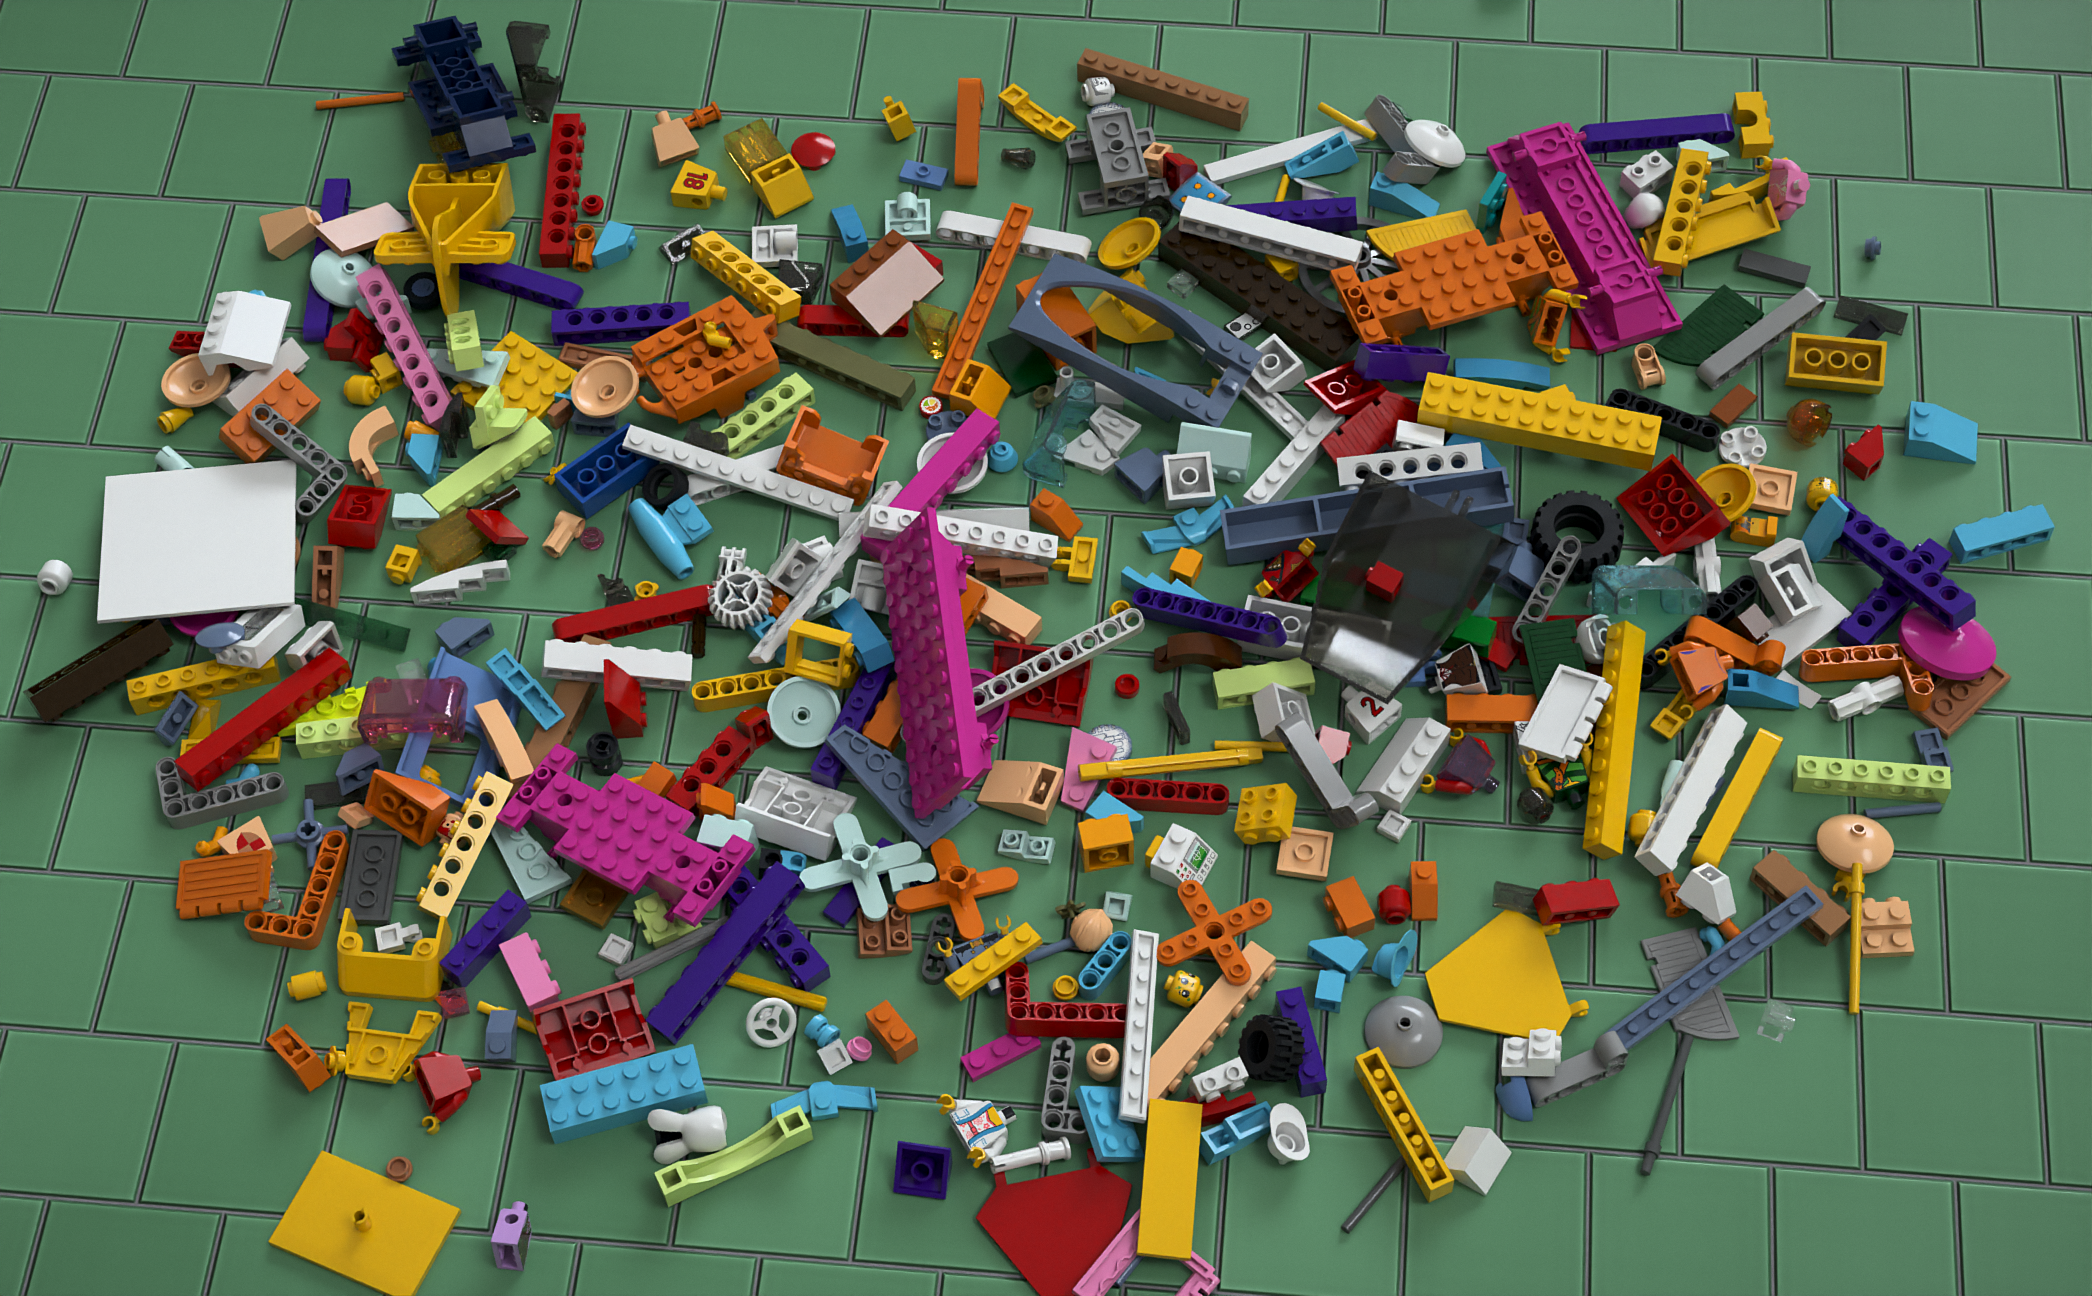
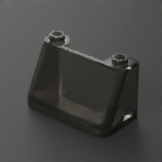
[506,21,562,123]

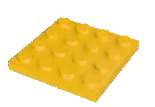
[450,331,578,424]

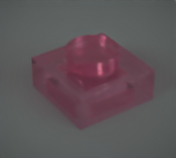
[439,987,470,1019]

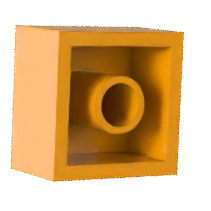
[1078,814,1134,873]

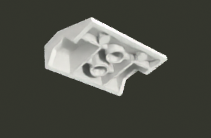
[198,291,292,376]
[734,766,857,861]

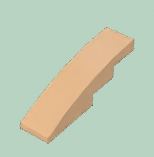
[474,699,534,784]

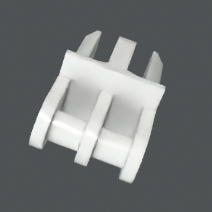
[716,546,747,581]

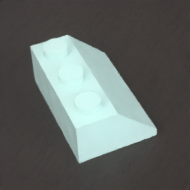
[1177,422,1252,483]

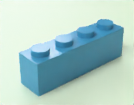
[829,598,895,673]

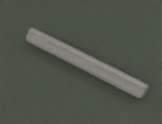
[614,916,729,982]

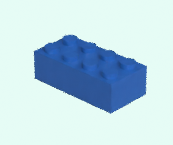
[554,422,660,520]

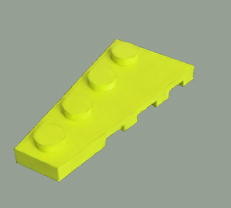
[278,680,377,737]

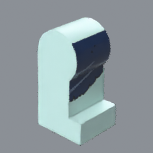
[888,863,937,902]

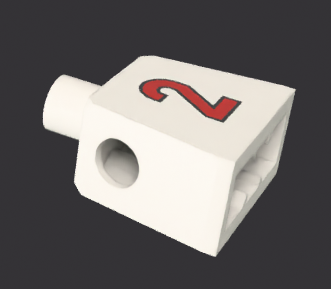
[1341,685,1402,745]

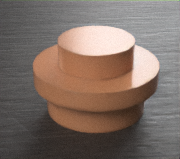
[386,1156,413,1183]

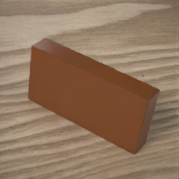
[1709,383,1758,429]

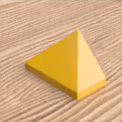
[188,699,221,739]

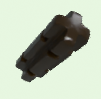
[691,613,706,658]

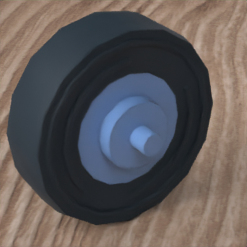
[403,272,441,310]

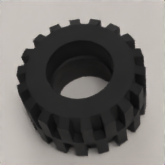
[1238,1014,1305,1083]

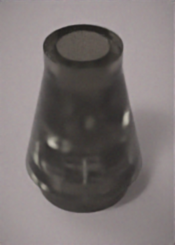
[1001,147,1036,170]

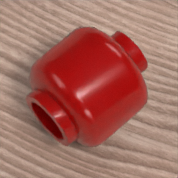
[1377,885,1412,925]

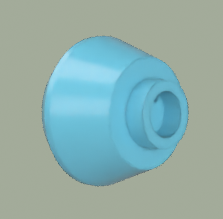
[987,442,1018,472]

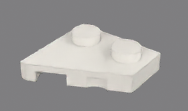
[1089,405,1141,458]
[1055,429,1120,476]

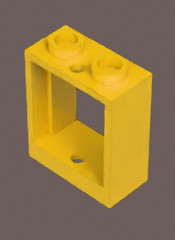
[784,619,854,687]

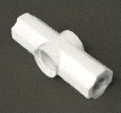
[1693,538,1721,603]
[1827,675,1904,722]

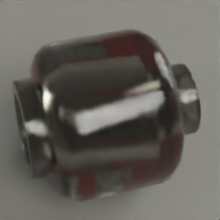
[1517,787,1554,824]

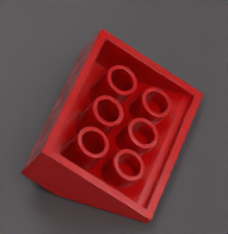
[1616,453,1731,557]

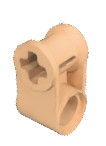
[1631,343,1666,390]

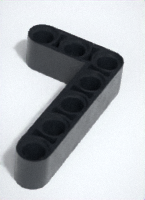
[1605,388,1720,452]

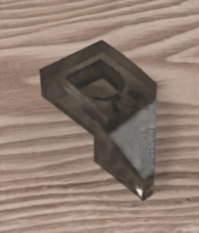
[597,574,634,606]

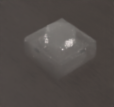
[1167,269,1199,299]

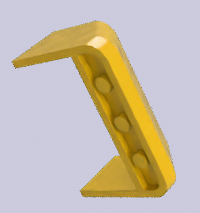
[337,908,452,1002]

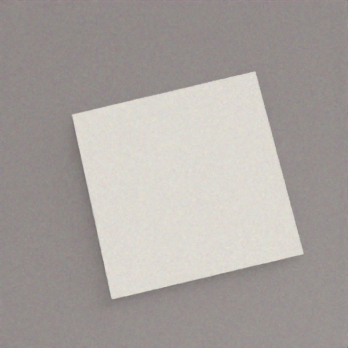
[97,460,297,624]

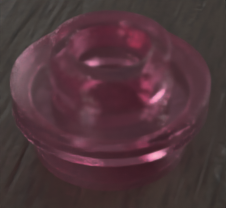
[580,527,604,550]

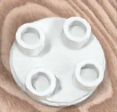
[1719,426,1767,468]

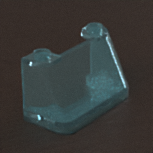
[1023,379,1096,488]

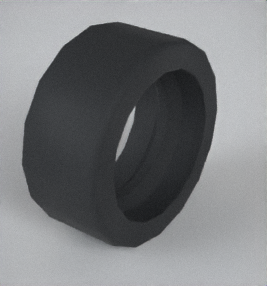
[642,463,689,511]

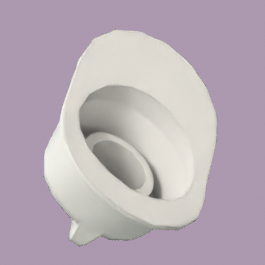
[1293,178,1339,200]
[1267,1103,1310,1165]

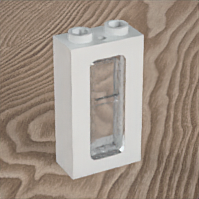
[215,604,305,669]

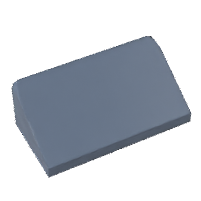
[153,691,199,746]

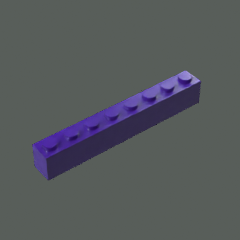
[646,861,806,1045]

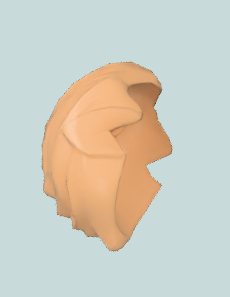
[1070,909,1113,952]

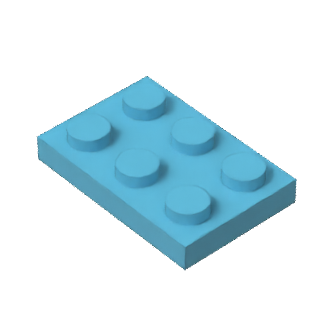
[1074,1086,1144,1162]

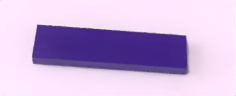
[823,837,895,928]

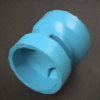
[804,1014,841,1048]

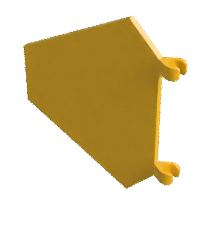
[1425,907,1589,1039]

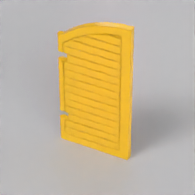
[1366,209,1476,262]

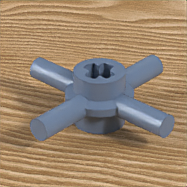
[272,799,349,871]

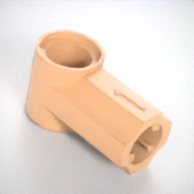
[542,510,585,558]

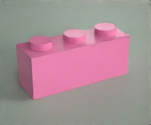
[499,932,562,1012]

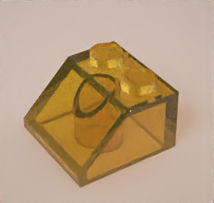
[912,300,958,359]

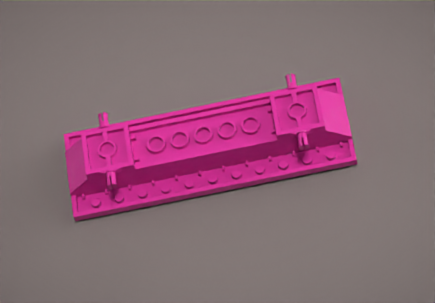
[1486,122,1683,355]
[880,507,999,819]

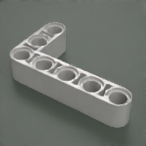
[1364,94,1441,184]
[250,403,347,524]
[1512,536,1582,648]
[1275,712,1379,829]
[155,757,289,829]

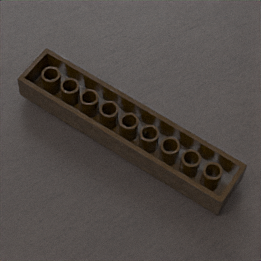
[1158,222,1362,372]

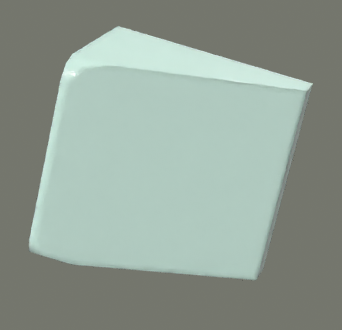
[1103,891,1133,921]

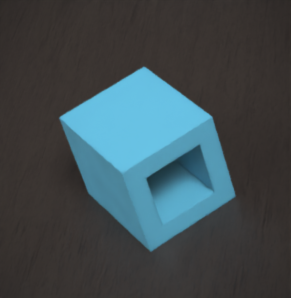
[1314,969,1346,1013]

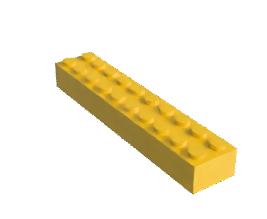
[1417,372,1662,471]

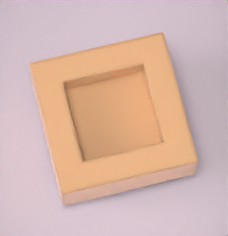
[338,802,374,829]

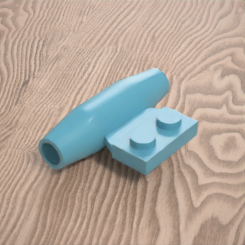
[628,494,714,580]

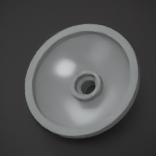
[1365,996,1443,1069]

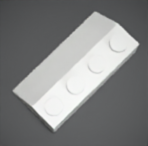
[213,337,309,417]
[1356,717,1451,815]

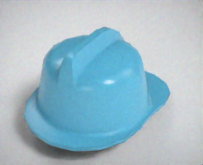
[1372,930,1417,987]

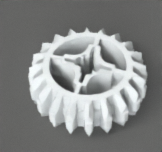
[708,566,773,630]

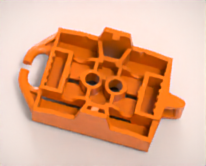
[631,295,780,424]

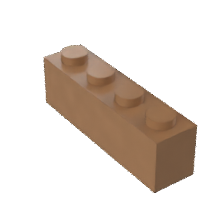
[1750,850,1851,947]

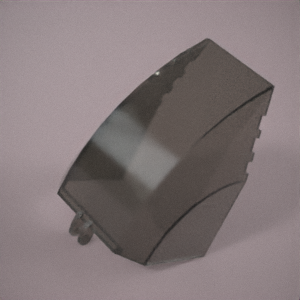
[1300,470,1516,705]

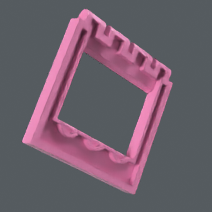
[1072,1209,1220,1296]

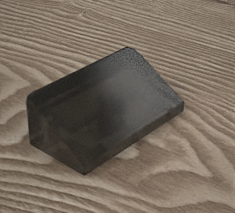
[659,224,705,265]

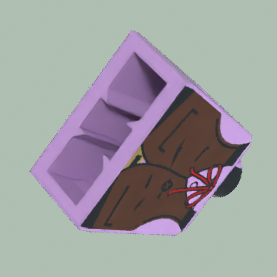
[491,1201,532,1271]

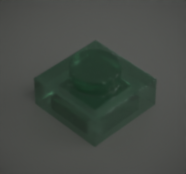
[482,541,517,561]

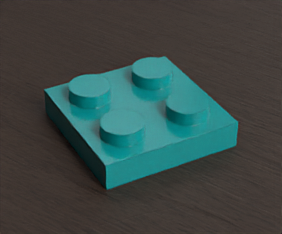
[1476,171,1508,234]

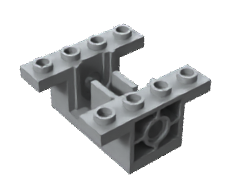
[1065,107,1170,215]

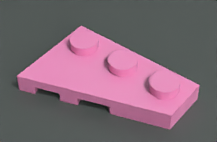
[1061,727,1117,813]

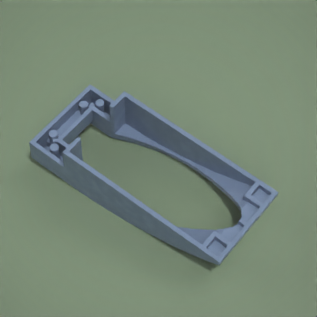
[1008,254,1263,428]

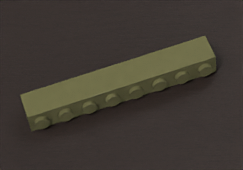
[751,309,916,411]

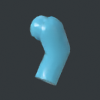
[226,763,260,784]
[1699,926,1725,955]

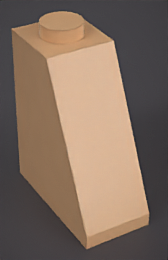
[259,206,322,260]

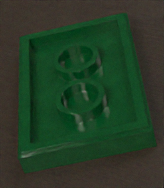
[987,332,1058,398]

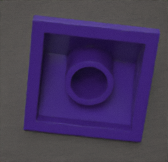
[893,1141,953,1199]

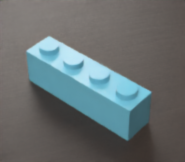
[1949,504,2055,564]

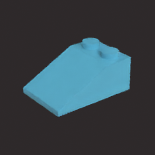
[1903,401,1978,465]

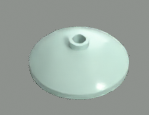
[310,249,372,308]
[767,676,841,749]

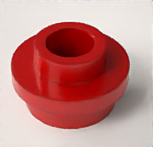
[581,195,604,216]

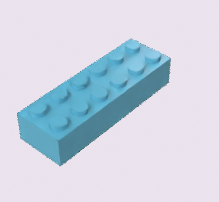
[540,1044,708,1144]

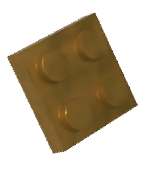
[560,869,629,930]

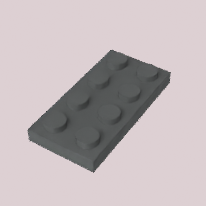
[338,829,404,925]

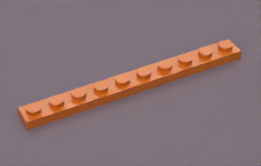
[932,202,1034,400]

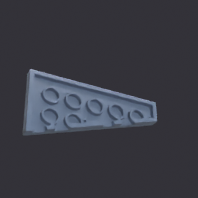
[824,725,979,852]

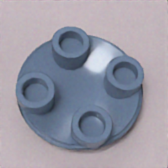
[926,410,967,441]
[195,622,245,654]

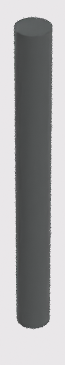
[1341,1155,1407,1234]

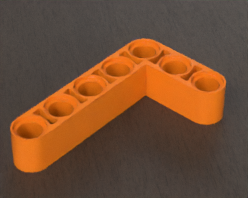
[955,78,984,186]
[1799,643,1934,711]
[244,830,350,950]

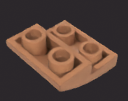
[856,904,913,958]

